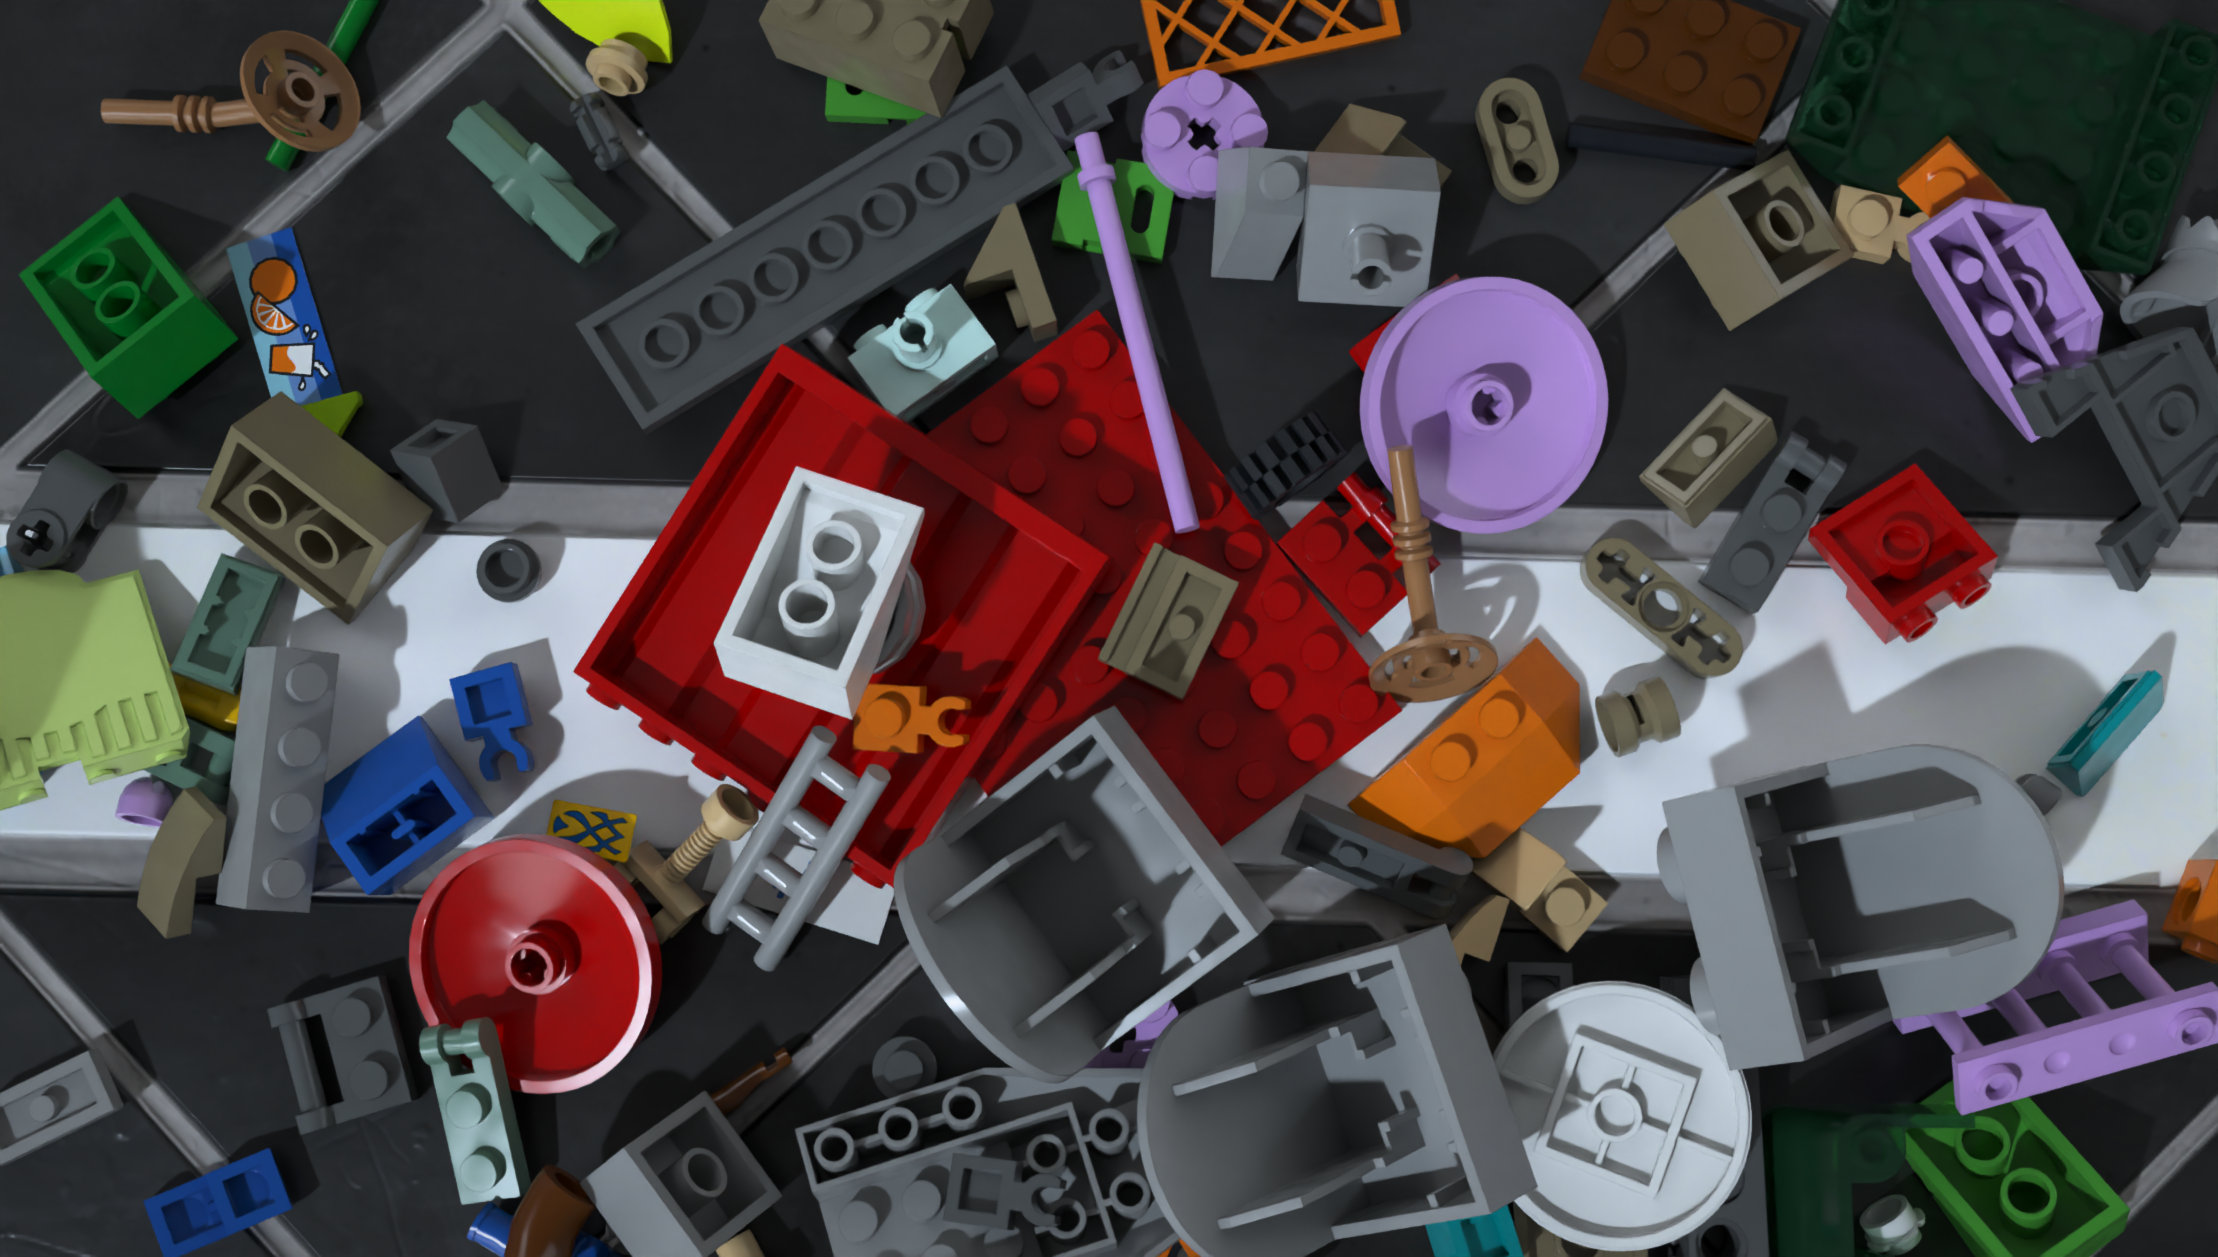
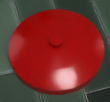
[409,834,662,1094]

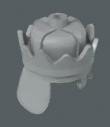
[2120,215,2218,366]

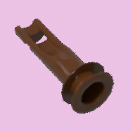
[689,1047,793,1116]

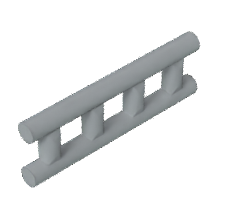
[702,726,891,971]

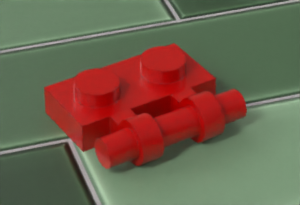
[1276,472,1441,638]

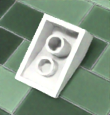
[714,466,925,720]

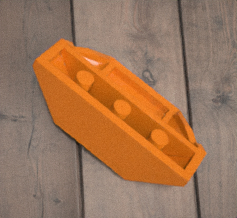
[1347,637,1580,858]

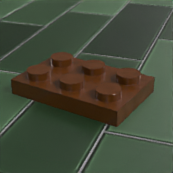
[1578,0,1801,146]

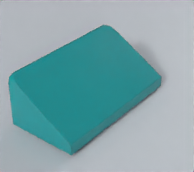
[2046,670,2164,797]

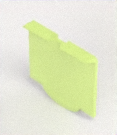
[0,569,190,811]

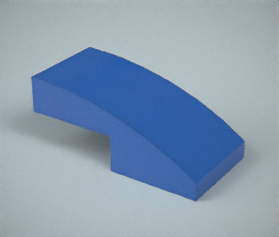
[143,1148,293,1257]

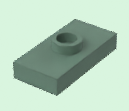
[170,553,286,695]

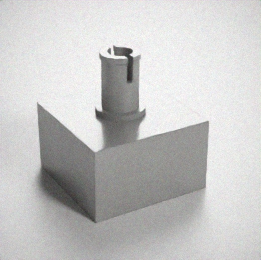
[1296,151,1441,307]
[579,1091,782,1257]

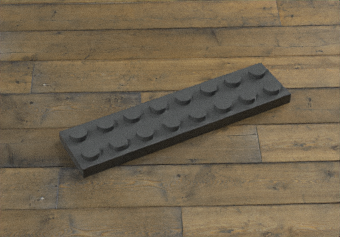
[576,65,1074,435]

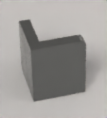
[390,419,502,523]

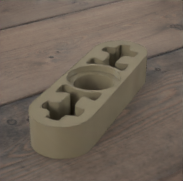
[1580,538,1743,679]

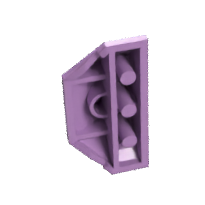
[1906,197,2104,443]

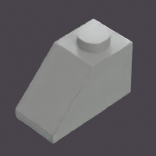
[1211,147,1308,281]

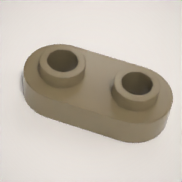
[1475,78,1559,204]

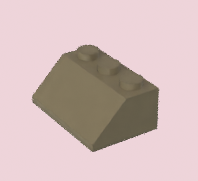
[197,391,433,625]

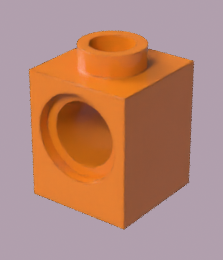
[2161,859,2218,964]

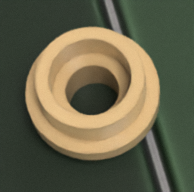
[585,39,648,96]

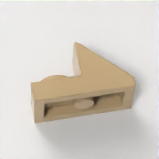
[1471,827,1609,952]

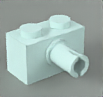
[848,284,999,423]

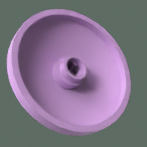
[1360,277,1608,534]

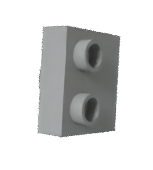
[894,706,1275,1084]
[1657,744,2064,1071]
[1137,923,1538,1257]

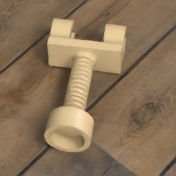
[614,784,759,945]

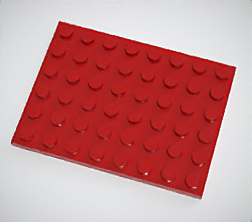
[926,309,1403,847]

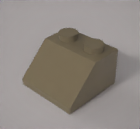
[1664,150,1854,331]

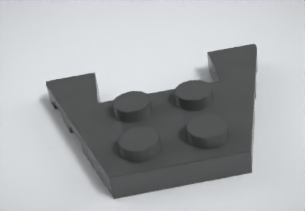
[2010,327,2218,592]

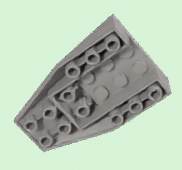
[795,1068,1181,1257]

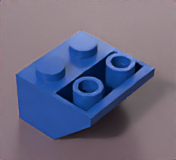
[321,715,495,895]

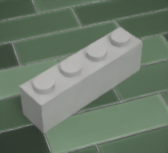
[216,646,339,913]

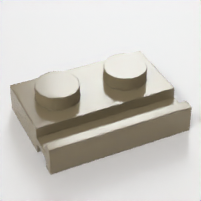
[1098,542,1239,701]

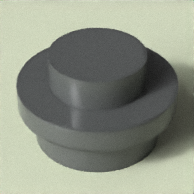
[476,539,542,603]
[872,1036,938,1098]

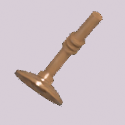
[101,30,361,152]
[1368,445,1498,703]

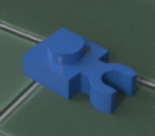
[449,662,534,782]

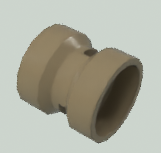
[1595,676,1681,757]

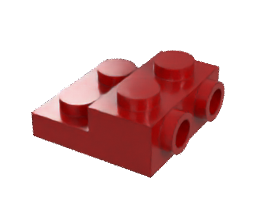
[1808,463,1998,645]

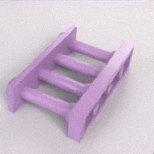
[1892,899,2218,1116]

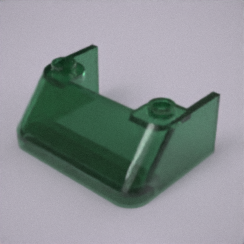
[1761,1104,1975,1257]

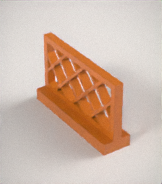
[1140,0,1401,89]

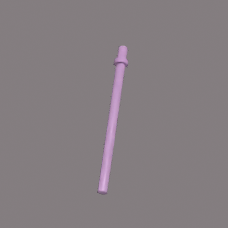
[1074,132,1200,534]

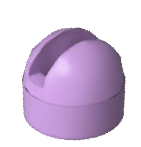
[115,777,173,827]

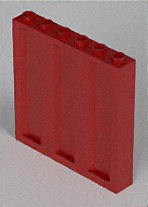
[573,343,1115,889]

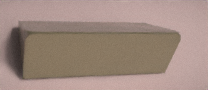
[1639,388,1778,529]

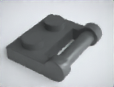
[267,975,419,1135]

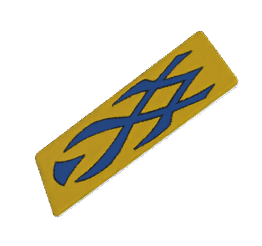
[546,800,637,863]

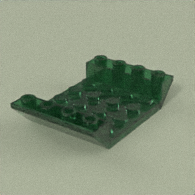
[1785,0,2218,275]

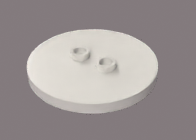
[1492,981,1752,1251]

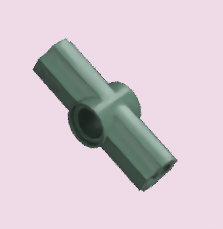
[446,100,621,269]

